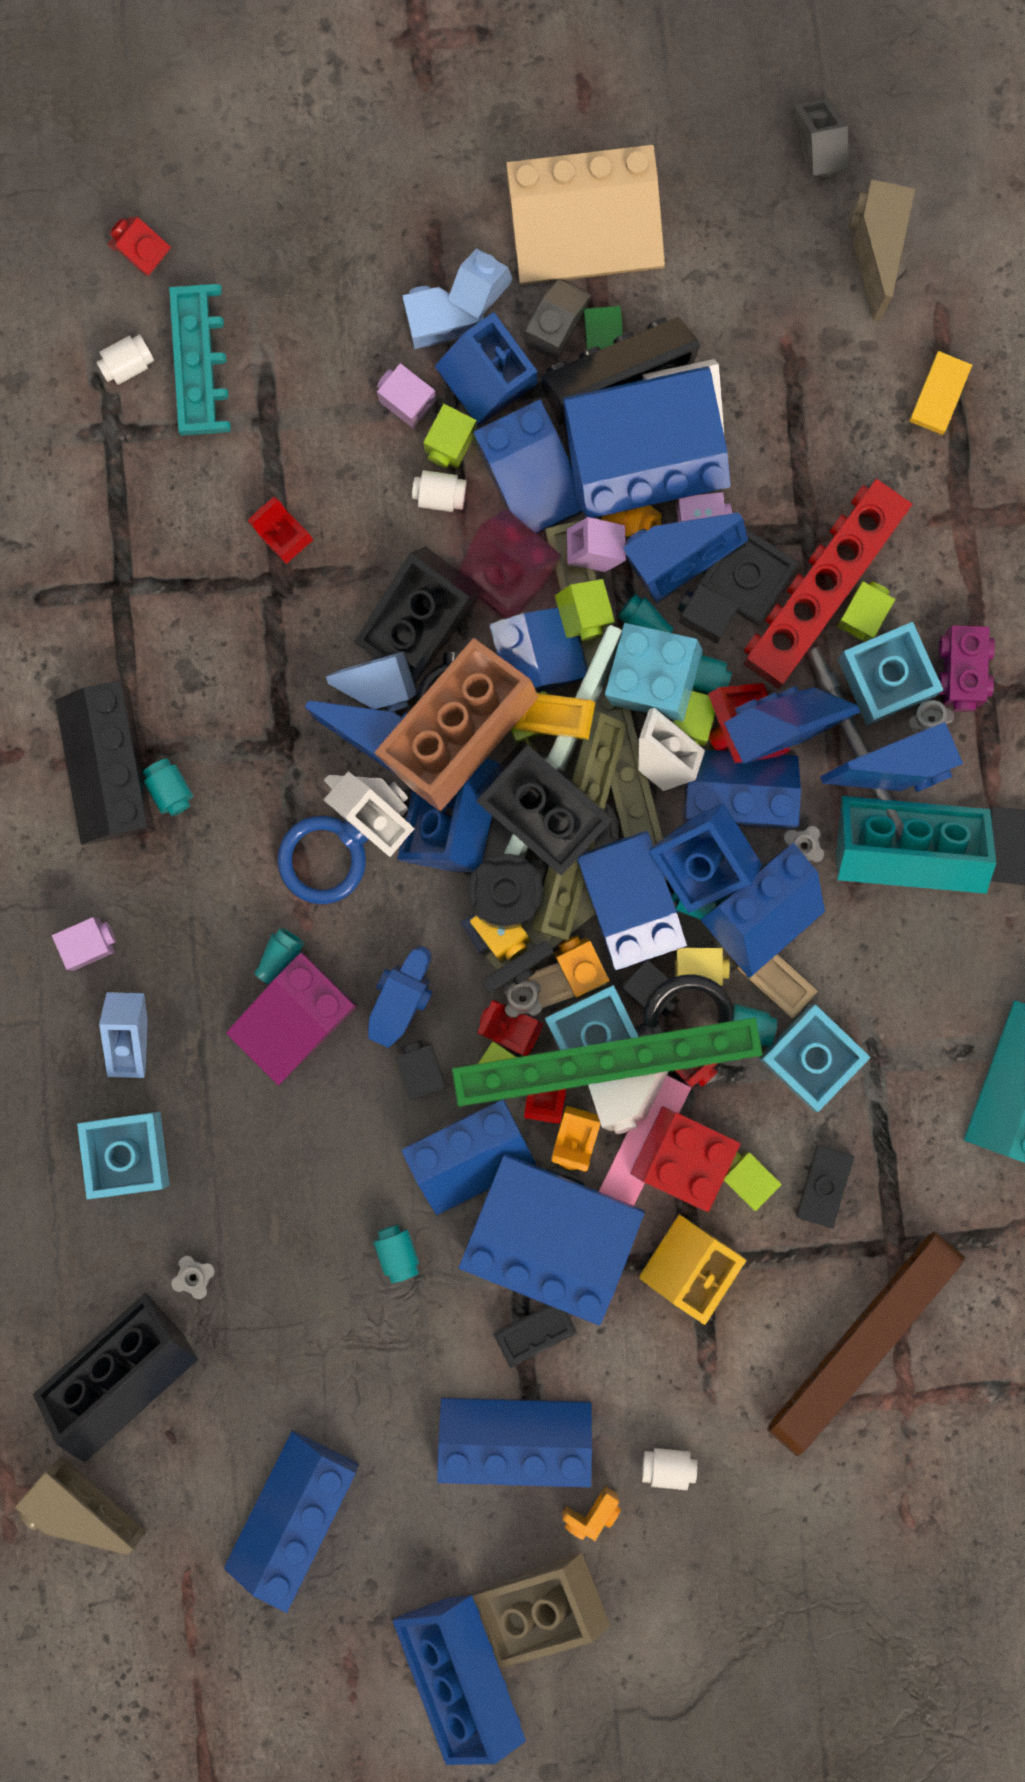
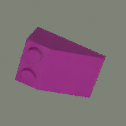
[226,953,358,1086]

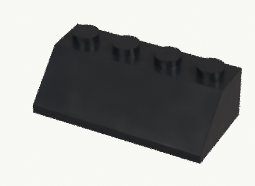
[541,317,700,425]
[55,681,155,845]
[33,1293,198,1463]

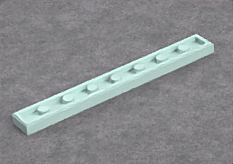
[504,625,622,859]

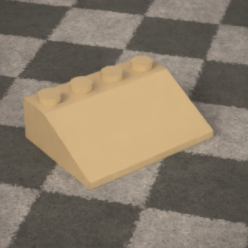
[506,145,665,286]

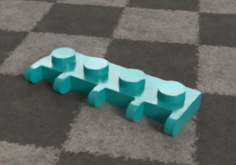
[169,284,231,436]

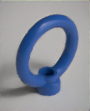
[277,815,369,904]

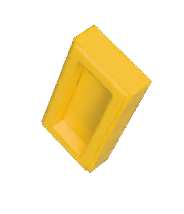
[909,351,972,435]
[515,693,595,740]

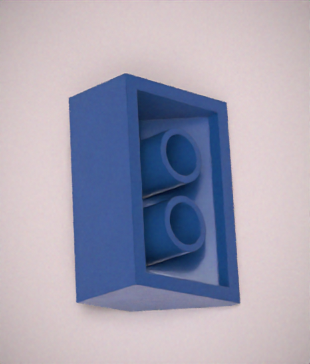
[724,686,861,764]
[683,750,801,830]
[397,758,500,872]
[701,842,825,978]
[401,1099,537,1215]

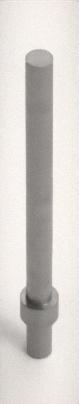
[805,646,904,843]

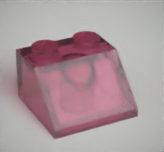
[459,509,562,619]

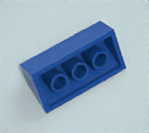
[437,1397,592,1487]
[223,1430,359,1613]
[392,1595,526,1765]

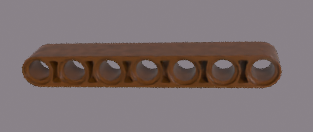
[767,1231,965,1456]

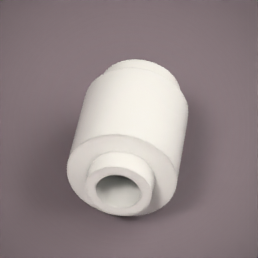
[96,334,154,385]
[412,470,467,512]
[642,1448,697,1490]

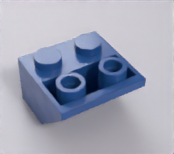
[435,312,538,426]

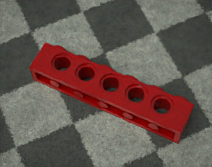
[743,478,913,690]

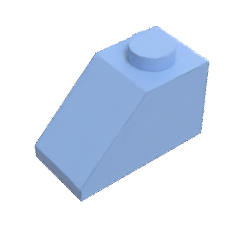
[447,248,512,319]
[402,286,484,349]
[326,651,417,712]
[99,992,148,1078]

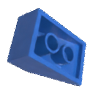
[473,399,583,541]
[623,512,748,603]
[305,700,407,776]
[820,722,963,793]
[577,831,687,970]

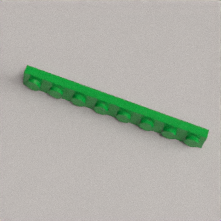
[452,1017,762,1107]

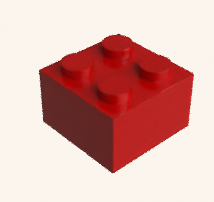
[630,1106,741,1213]

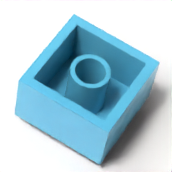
[837,622,943,726]
[605,623,703,722]
[545,985,638,1087]
[758,1004,871,1112]
[77,1111,170,1200]

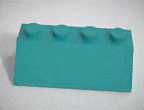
[836,796,996,894]
[963,1000,1025,1164]

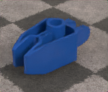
[368,945,433,1048]

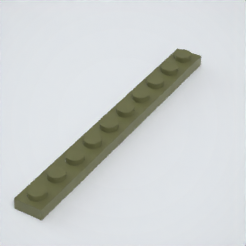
[545,520,667,881]

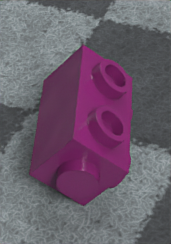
[938,625,995,712]

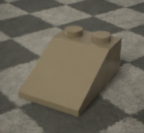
[849,179,915,321]
[15,1457,146,1555]
[472,1553,611,1669]

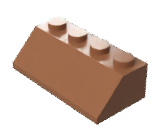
[374,638,538,812]

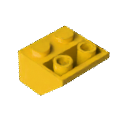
[638,1214,746,1325]

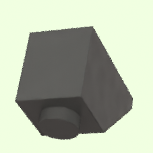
[794,98,849,177]
[525,279,591,361]

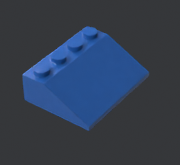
[563,366,731,518]
[458,1153,645,1326]

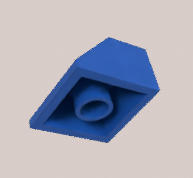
[489,608,588,693]
[649,803,762,913]

